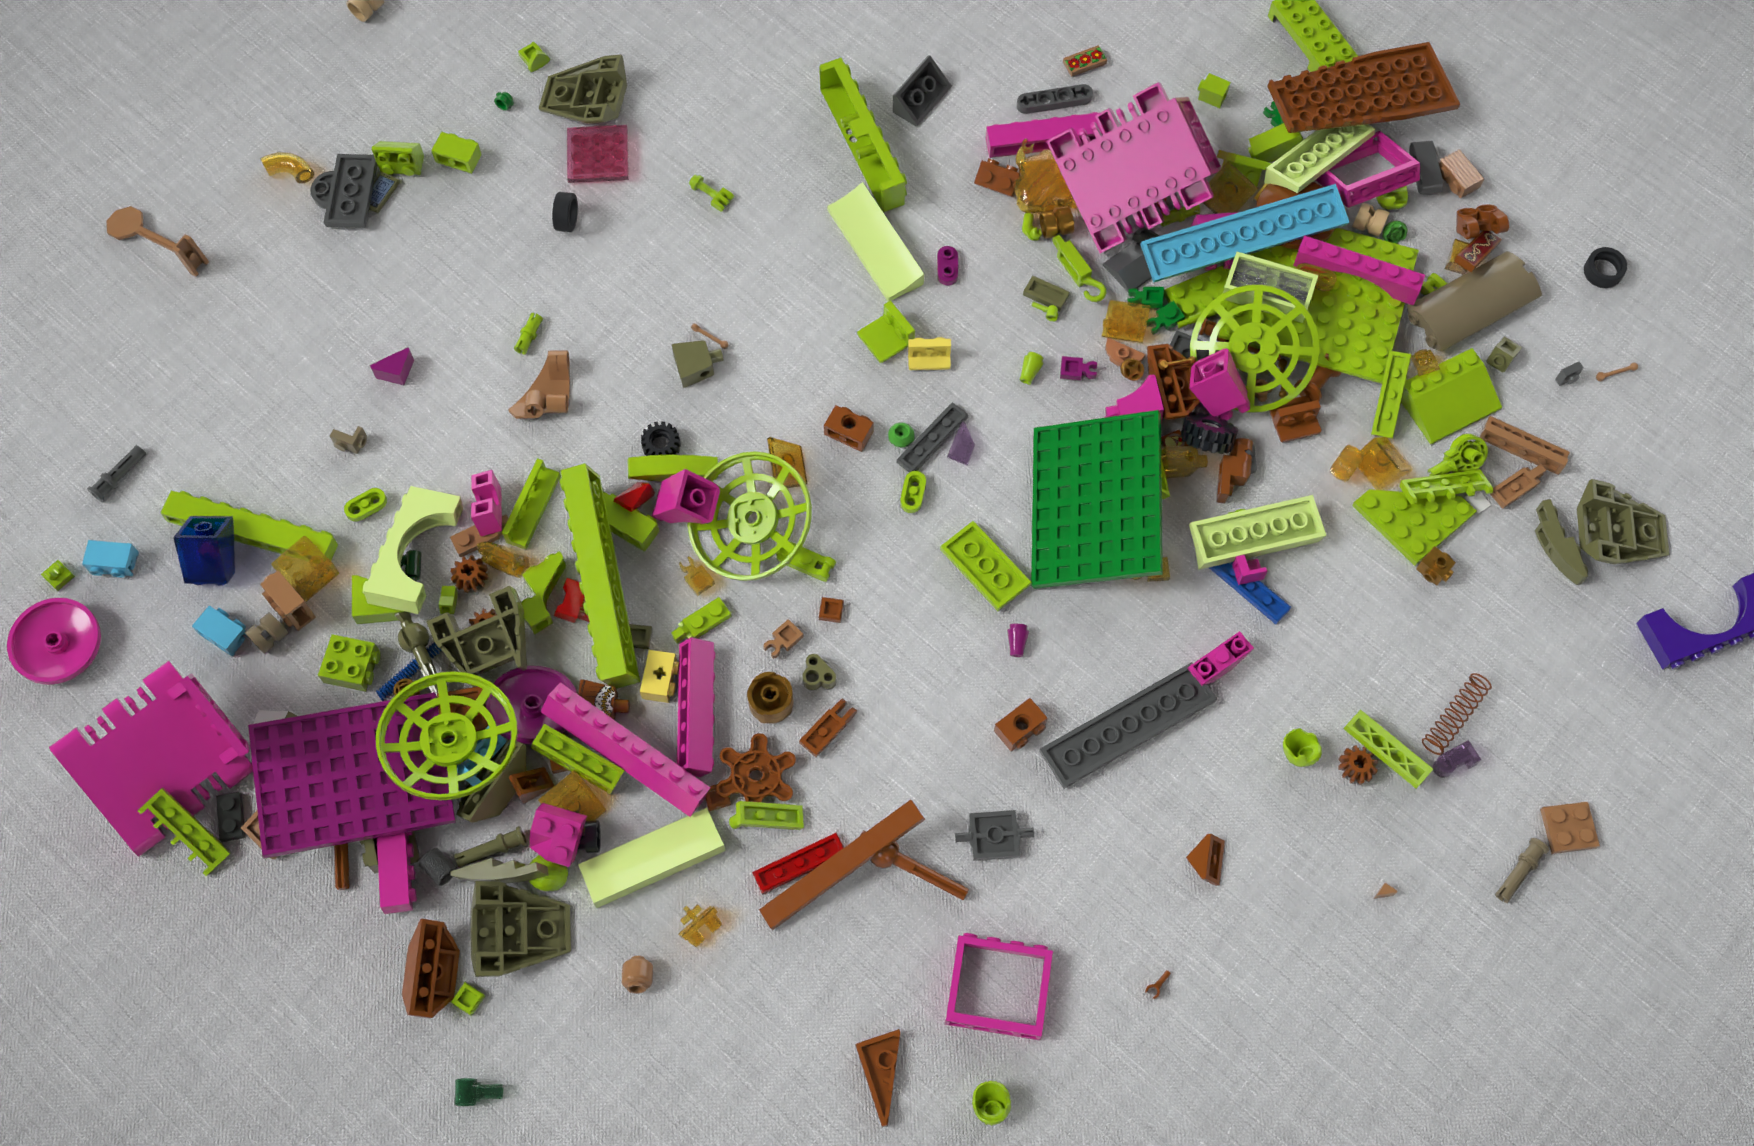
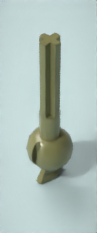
[395,611,438,697]

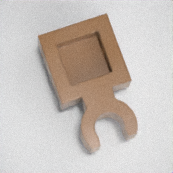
[763,619,804,659]

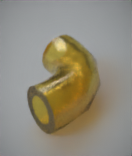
[260,152,315,183]

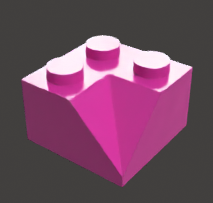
[530,803,587,867]

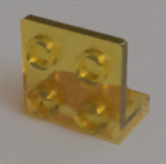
[271,536,340,602]

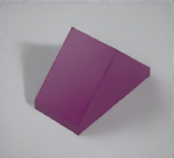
[370,347,414,385]

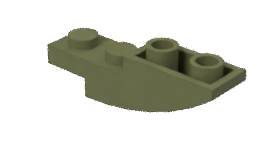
[1534,499,1588,585]

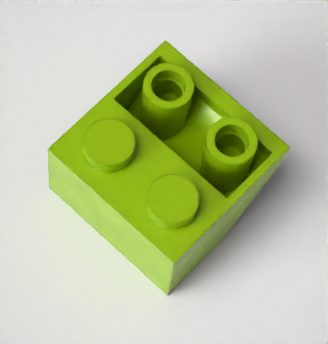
[371,141,424,176]

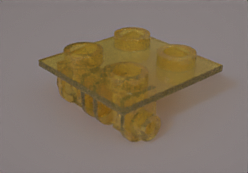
[1102,300,1151,343]

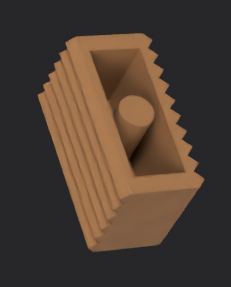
[1439,149,1484,198]

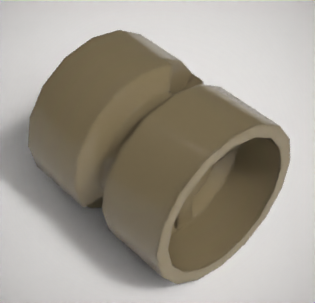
[245,612,289,654]

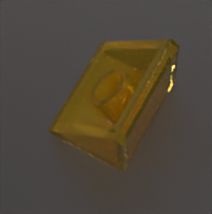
[767,437,808,488]
[1352,437,1413,490]

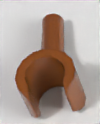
[1145,970,1171,999]

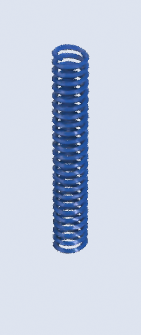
[376,642,442,701]

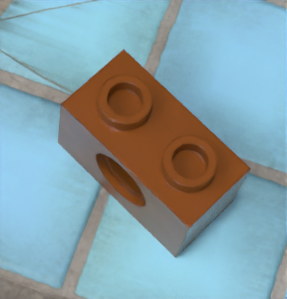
[824,405,874,452]
[994,698,1047,751]

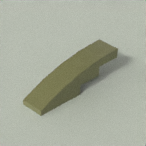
[450,858,549,884]

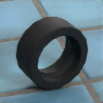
[552,192,578,232]
[1584,247,1627,288]

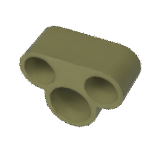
[802,654,836,690]

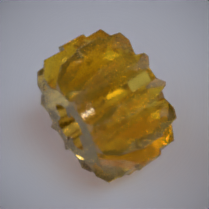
[1330,445,1364,482]

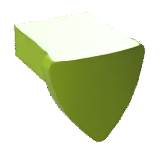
[518,42,550,72]

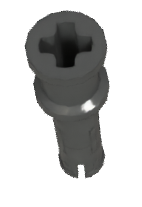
[87,445,147,502]

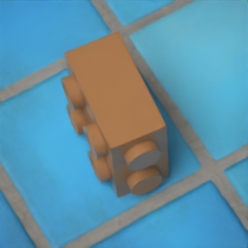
[260,571,316,631]

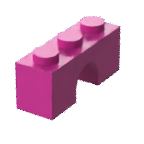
[471,470,502,536]

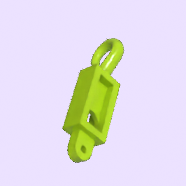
[1052,235,1107,302]

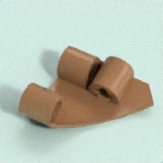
[508,350,570,419]

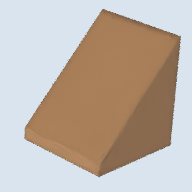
[1374,883,1397,899]

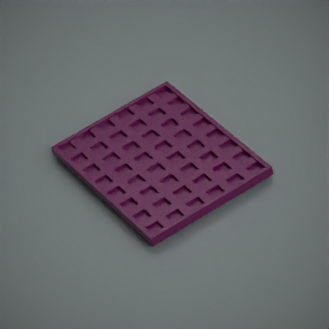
[248,692,456,859]

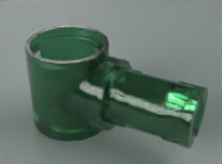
[454,1078,504,1106]

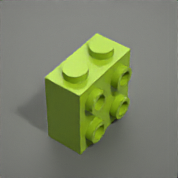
[318,634,381,692]

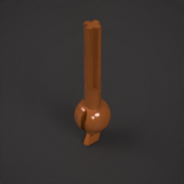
[859,830,969,900]

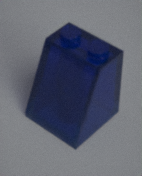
[173,516,235,586]

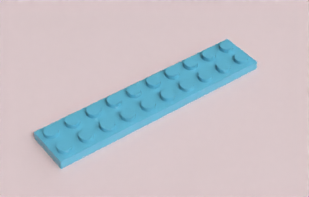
[1140,184,1349,283]

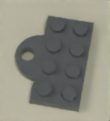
[310,154,378,228]

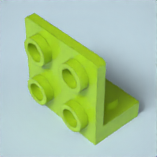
[857,300,915,363]

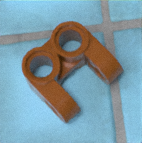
[1456,204,1509,239]

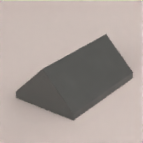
[893,55,952,126]

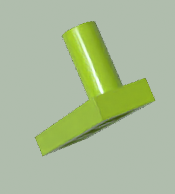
[729,801,804,830]

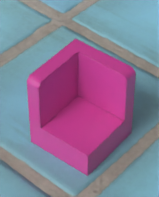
[1232,555,1268,585]

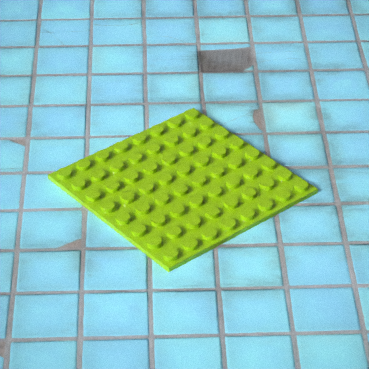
[1218,228,1419,384]

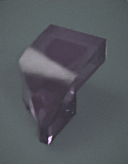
[947,422,975,466]

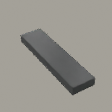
[897,402,968,472]

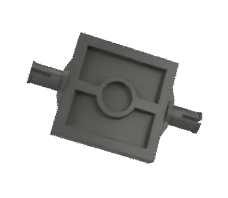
[955,810,1034,861]

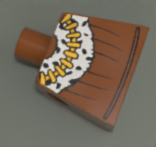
[578,679,630,720]

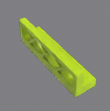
[502,458,561,550]
[1343,709,1433,789]
[531,724,624,794]

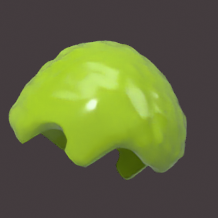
[1376,186,1408,210]
[1283,728,1322,767]
[529,855,568,891]
[972,1081,1011,1126]

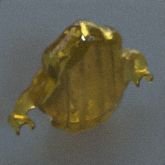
[1013,139,1078,214]

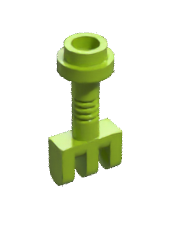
[689,174,734,212]

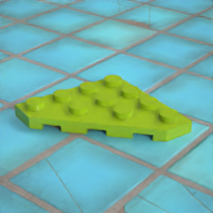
[1352,489,1477,566]

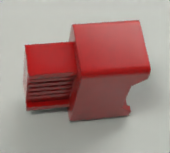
[554,578,589,623]

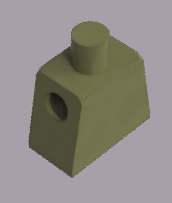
[671,340,724,388]

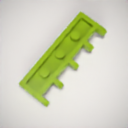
[1399,469,1493,504]
[138,787,231,876]

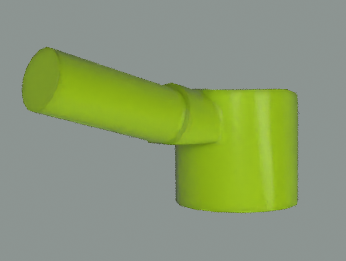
[1032,301,1058,322]

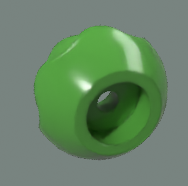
[1382,221,1408,244]
[888,422,915,448]

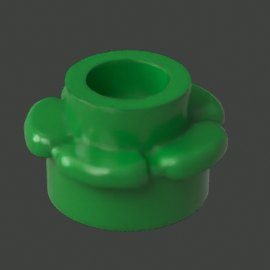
[494,92,513,111]

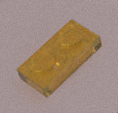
[1411,349,1440,376]

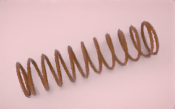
[1422,673,1492,755]

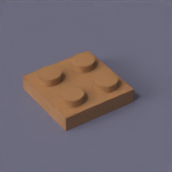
[1540,802,1600,854]

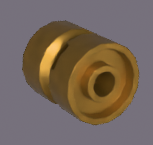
[1039,207,1074,239]

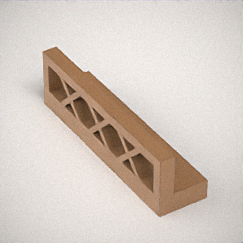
[1479,416,1570,475]

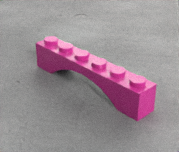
[1293,236,1425,305]

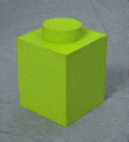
[1197,73,1231,109]

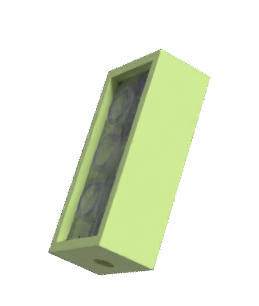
[1223,252,1318,323]

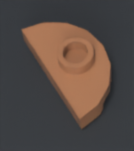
[1105,338,1146,367]

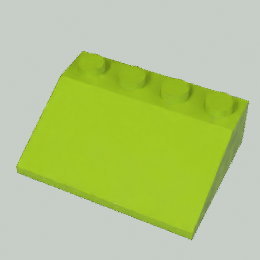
[1401,348,1502,444]

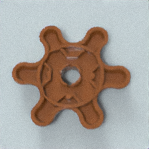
[716,733,796,802]

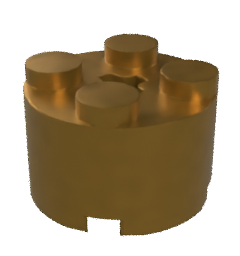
[747,672,794,724]

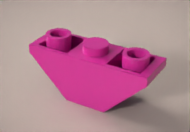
[1187,631,1254,686]

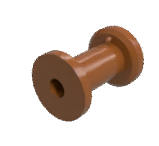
[1294,353,1342,401]

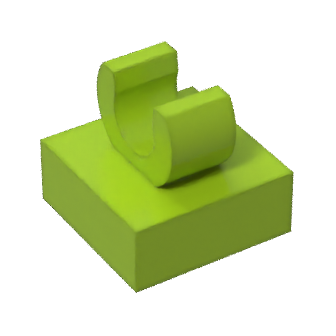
[41,560,75,591]

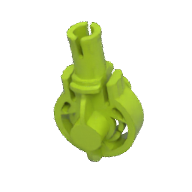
[1428,434,1488,476]

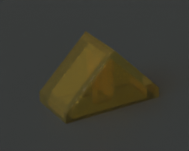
[1444,239,1469,275]

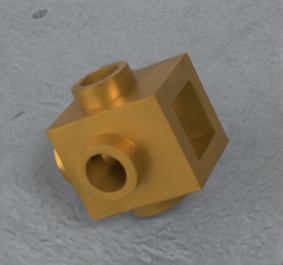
[1416,546,1456,586]

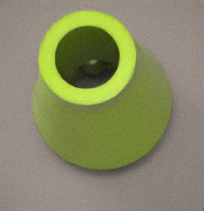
[1019,352,1044,385]

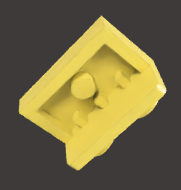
[908,337,951,370]

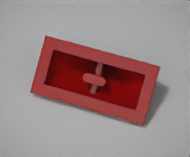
[613,482,655,512]

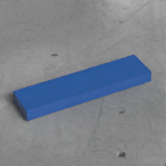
[1209,562,1291,625]

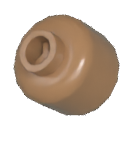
[621,956,653,994]

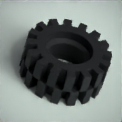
[641,421,681,456]

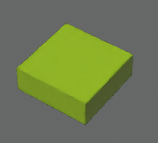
[451,982,485,1016]

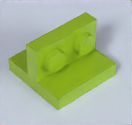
[1216,150,1272,189]

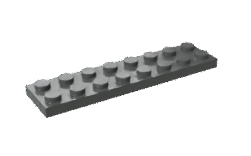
[1039,662,1217,789]

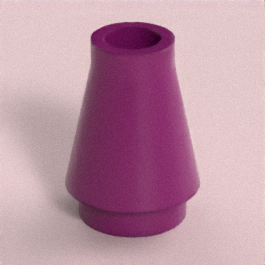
[1007,623,1029,657]

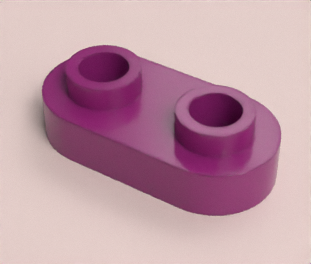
[937,246,958,286]

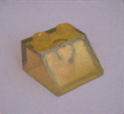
[1202,162,1259,214]
[538,770,607,830]

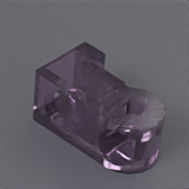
[1433,740,1481,778]

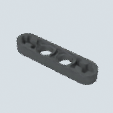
[1017,84,1093,114]

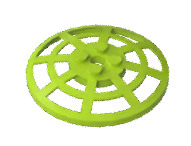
[1190,285,1319,413]
[687,451,812,581]
[376,671,518,800]

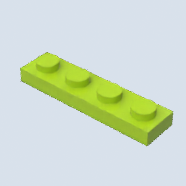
[1371,350,1411,439]

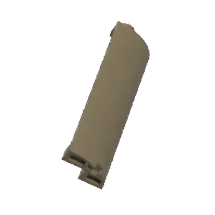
[1407,251,1542,352]

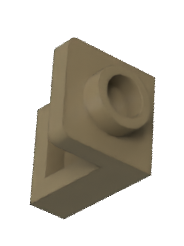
[330,426,367,454]

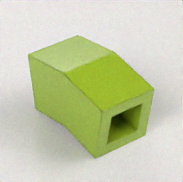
[438,586,458,614]

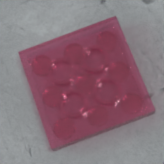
[567,125,629,183]

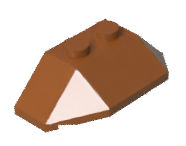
[1147,344,1200,420]
[402,918,460,1019]

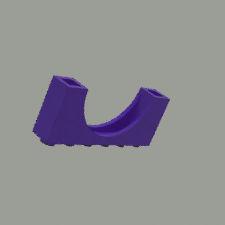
[1636,573,1754,670]

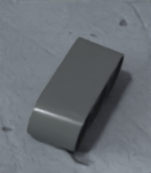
[1409,141,1443,194]

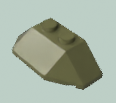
[456,739,526,823]

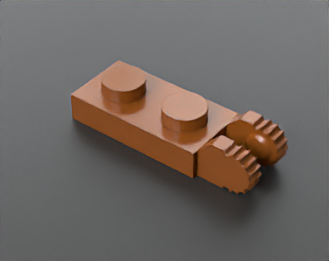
[799,698,857,758]

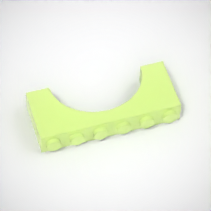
[363,486,463,614]

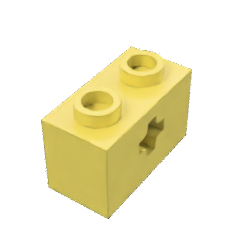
[640,650,679,703]

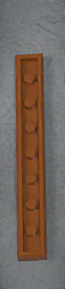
[759,800,926,930]

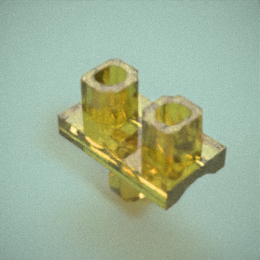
[678,904,722,947]

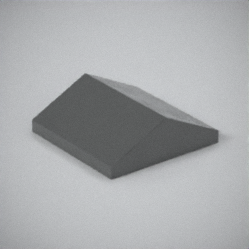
[1103,242,1152,292]

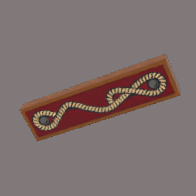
[1454,231,1502,272]

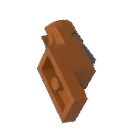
[1216,438,1257,504]

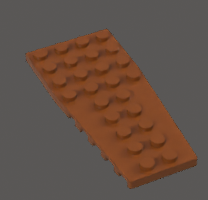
[1267,42,1460,133]

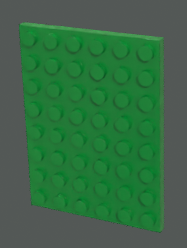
[1031,410,1163,589]

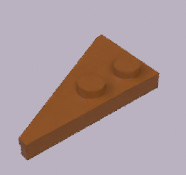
[855,1029,900,1128]

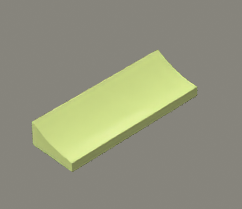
[1264,124,1375,193]
[827,182,924,301]
[1189,495,1326,570]
[578,808,726,908]

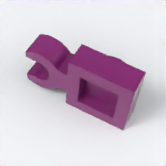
[1060,356,1097,380]

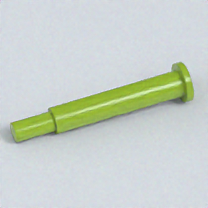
[1177,300,1229,328]

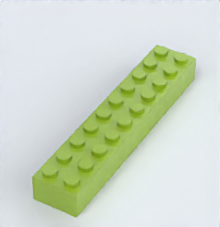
[559,463,641,689]

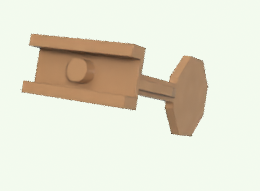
[106,206,209,277]

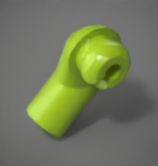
[1022,213,1042,241]

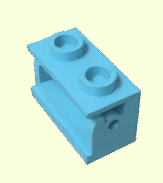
[82,540,139,578]
[192,606,248,657]

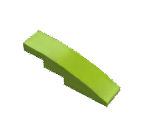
[627,455,718,482]

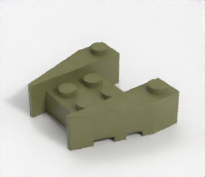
[426,586,527,687]

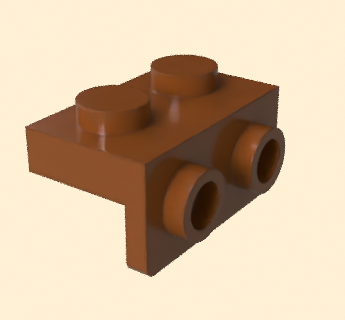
[974,158,1022,197]

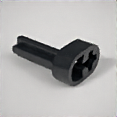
[578,820,601,853]

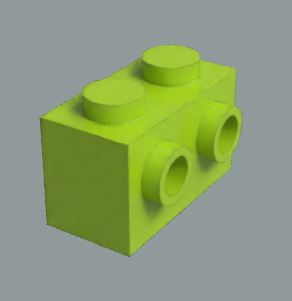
[431,132,482,174]

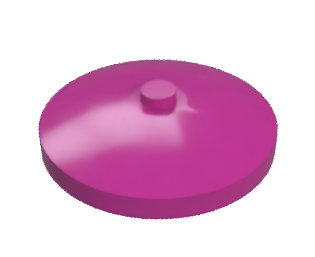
[7,598,101,685]

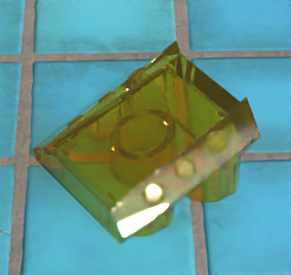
[477,541,530,578]

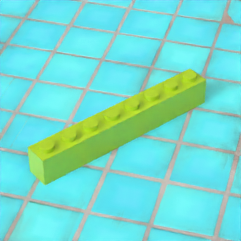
[160,490,338,568]

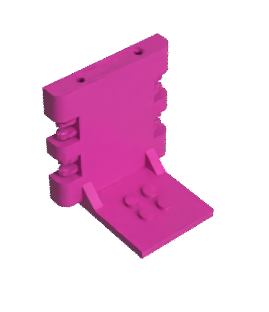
[1046,82,1221,253]
[49,660,253,857]

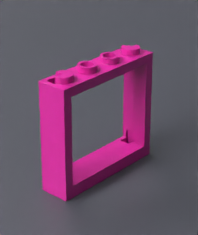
[1316,131,1420,208]
[945,933,1053,1041]

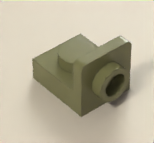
[1486,336,1522,372]

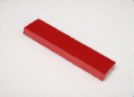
[752,833,844,895]

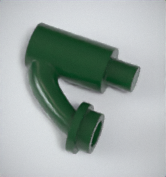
[401,550,422,582]

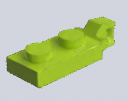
[671,597,732,644]

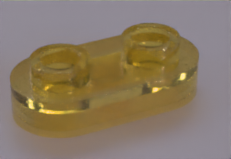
[1296,263,1337,291]

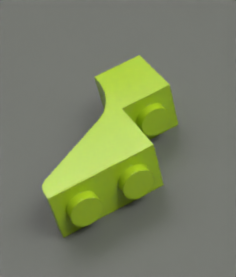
[521,551,566,635]

